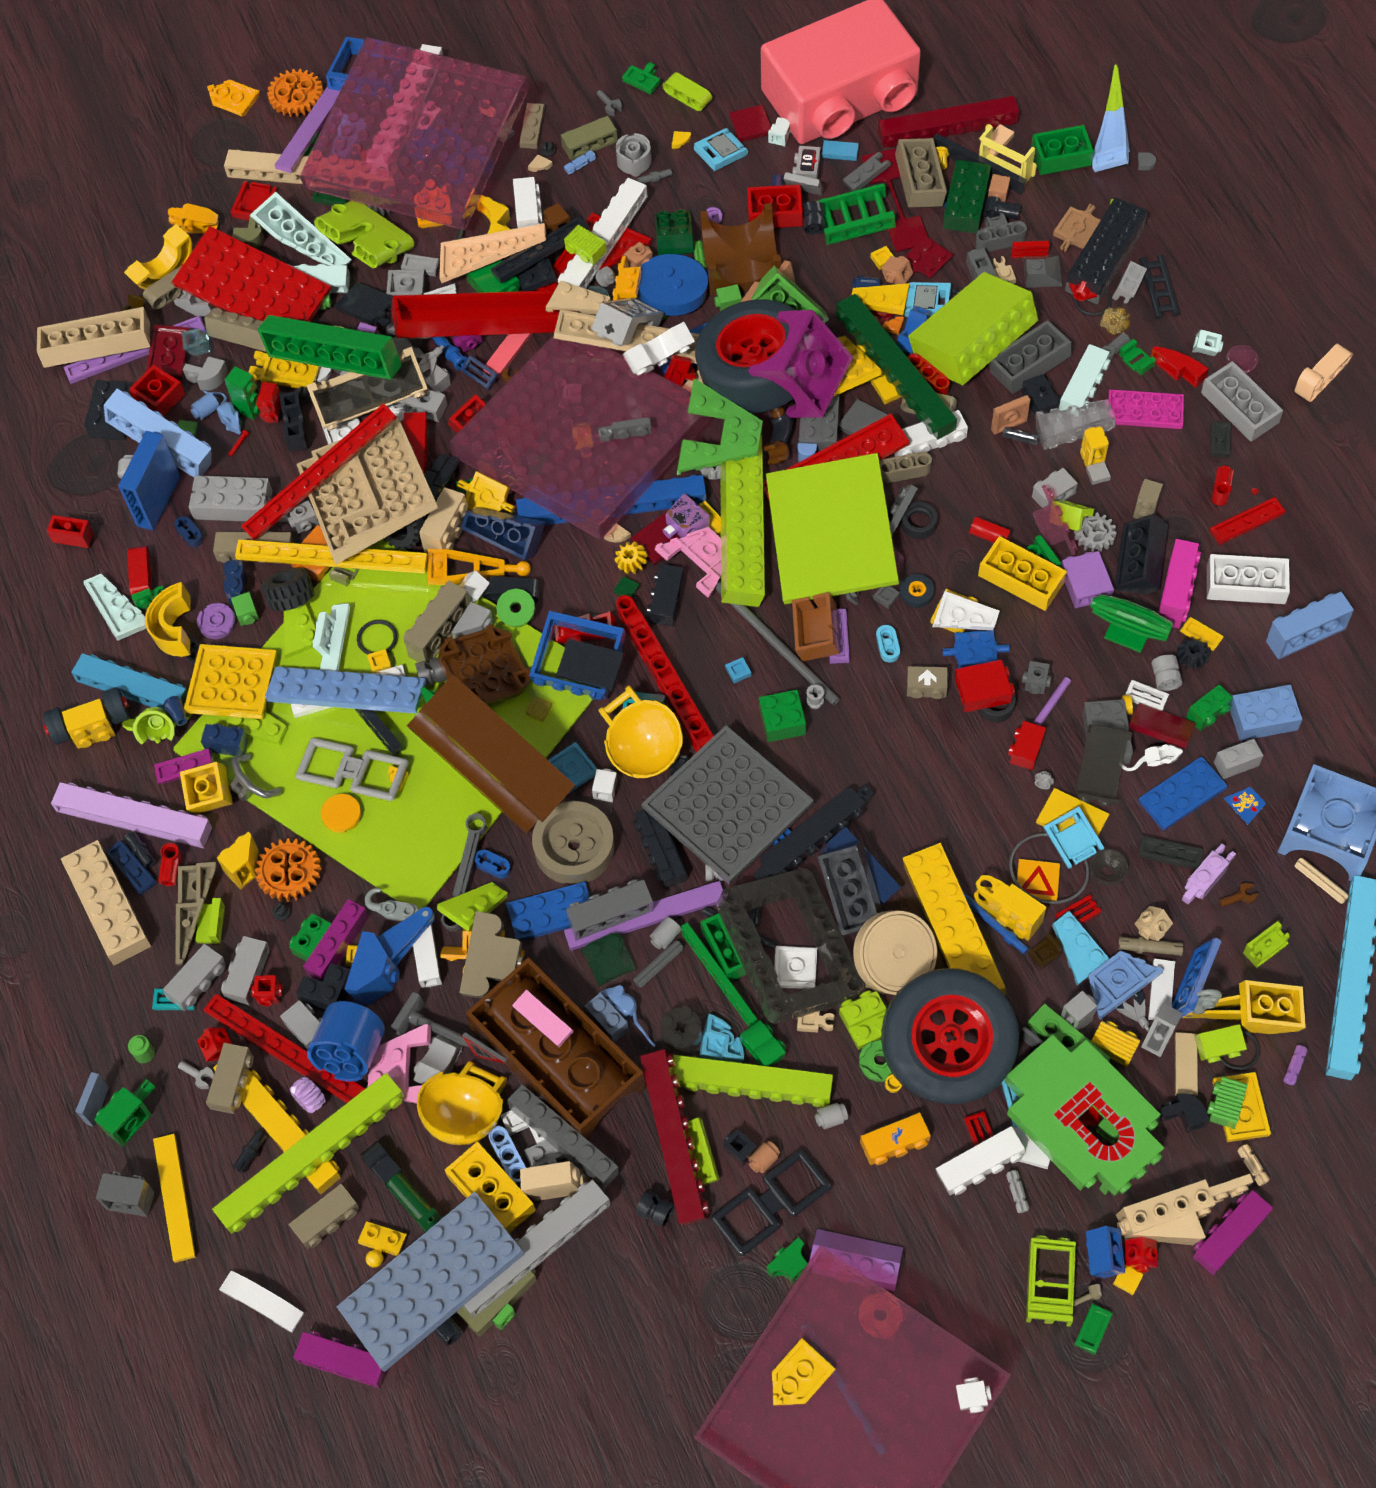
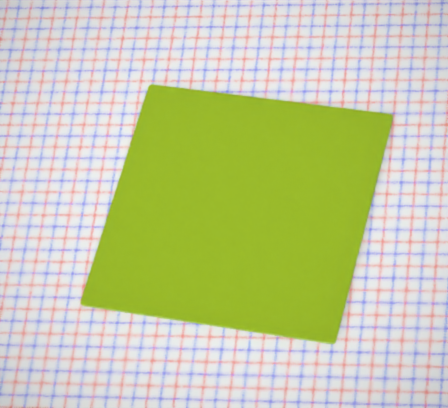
[174,539,602,909]

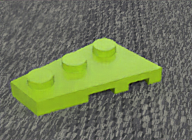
[284,604,316,658]
[224,712,287,745]
[437,882,508,932]
[688,1117,720,1186]

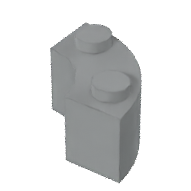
[414,1035,463,1085]

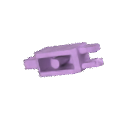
[1182,844,1236,905]

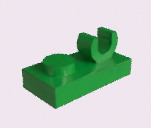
[1027,535,1061,568]

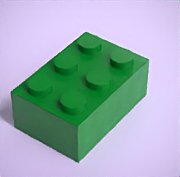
[1031,125,1094,175]

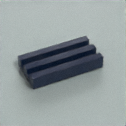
[461,355,500,390]

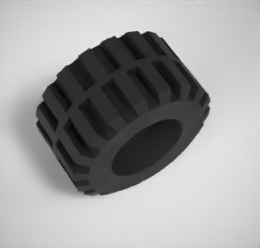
[383,515,428,550]
[261,568,315,611]

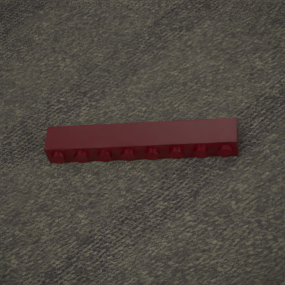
[878,96,1019,148]
[640,1049,710,1226]

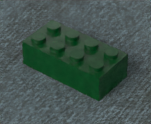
[943,160,991,234]

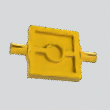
[457,471,515,513]

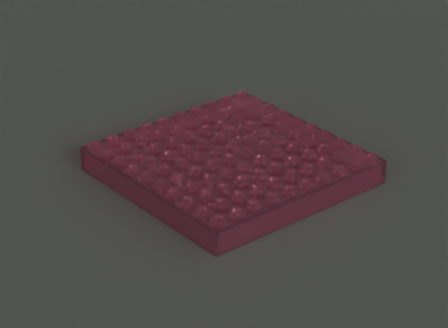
[300,37,529,230]
[450,335,712,540]
[694,1246,1011,1488]

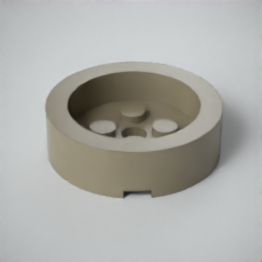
[532,801,615,884]

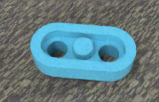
[876,625,900,663]

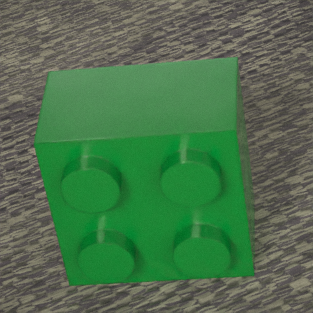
[759,690,806,742]

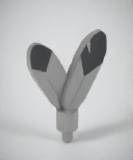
[408,345,444,379]
[1116,990,1150,1032]

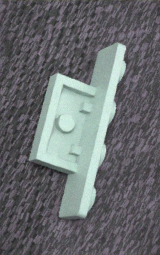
[313,603,350,671]

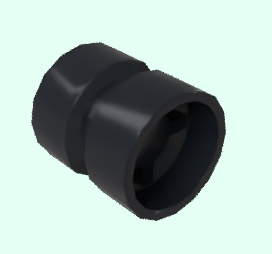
[802,201,826,235]
[635,1189,675,1228]

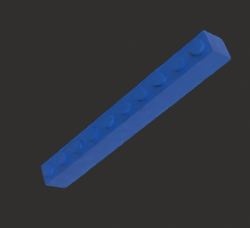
[516,475,706,525]

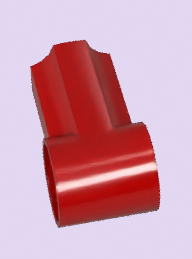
[1211,465,1234,506]
[158,843,183,886]

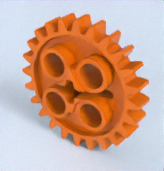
[267,69,324,117]
[255,838,322,902]

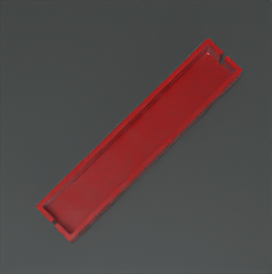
[391,290,578,338]

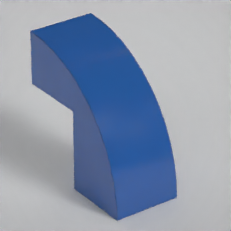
[896,306,932,354]

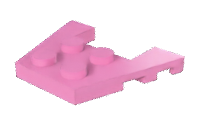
[655,527,721,598]
[368,1024,431,1104]

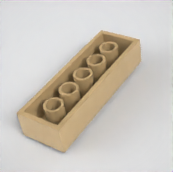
[37,307,150,368]
[61,840,151,965]

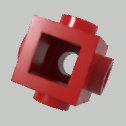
[252,975,283,1006]
[197,1027,232,1062]
[1125,1237,1158,1273]

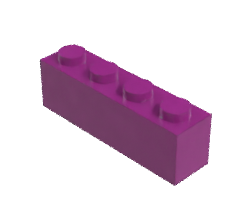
[303,899,369,982]
[1193,1190,1273,1275]
[293,1331,386,1389]

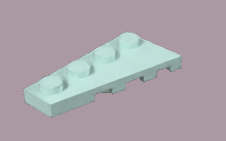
[84,574,146,641]

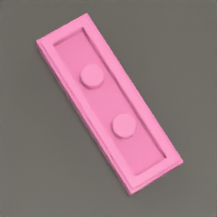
[512,990,573,1047]

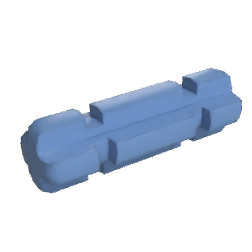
[564,150,596,175]

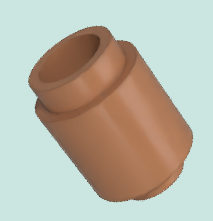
[748,1141,780,1173]

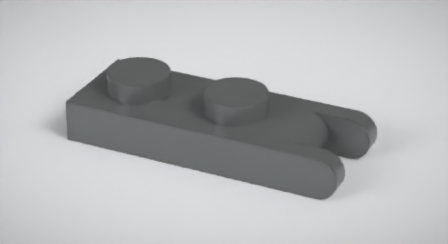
[843,152,891,191]

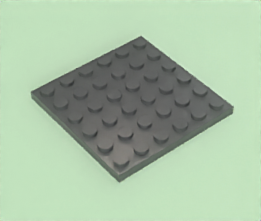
[642,726,814,885]

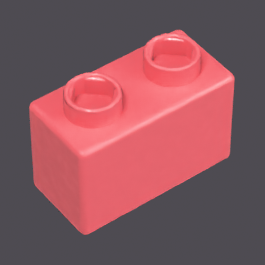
[761,0,921,144]

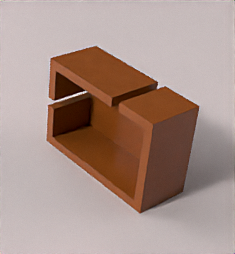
[792,592,840,661]

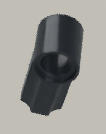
[983,196,1020,220]

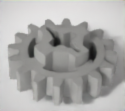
[1074,513,1116,553]

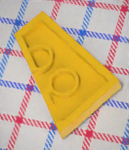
[852,283,909,315]

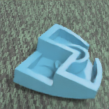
[699,1014,744,1063]

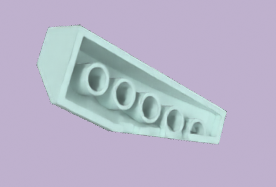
[250,192,352,266]

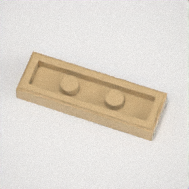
[1175,1032,1198,1097]

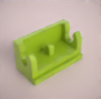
[1243,921,1290,968]

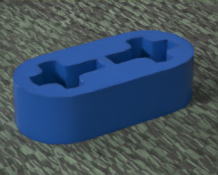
[474,850,511,879]

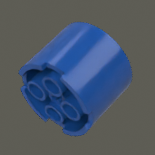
[307,1001,385,1081]

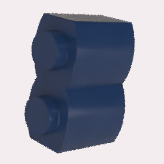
[223,560,247,605]

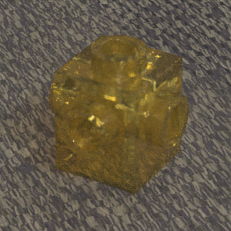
[1100,307,1130,335]

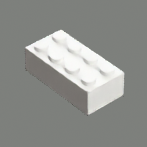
[1207,554,1290,604]

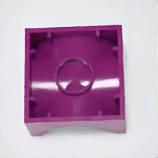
[748,310,853,418]

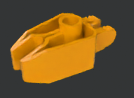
[168,203,219,233]

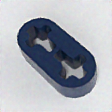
[174,516,203,548]

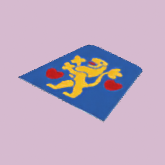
[1224,787,1265,825]

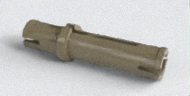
[1118,936,1183,956]

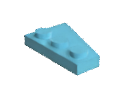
[1052,911,1109,985]

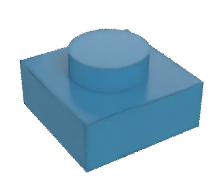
[725,657,751,684]

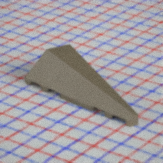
[175,862,217,966]

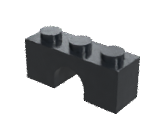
[280,391,308,452]

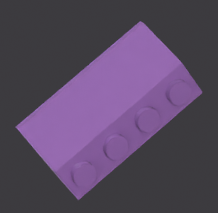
[808,1229,903,1291]

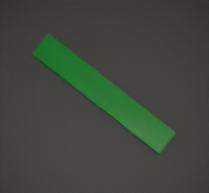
[681,923,757,1028]

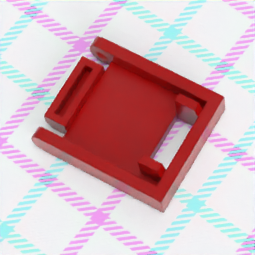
[231,181,278,220]

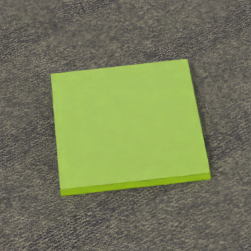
[766,453,899,604]

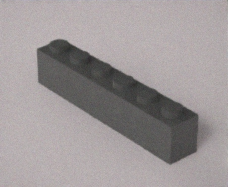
[508,1085,618,1190]

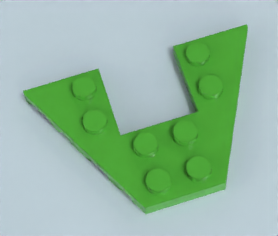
[677,379,763,475]

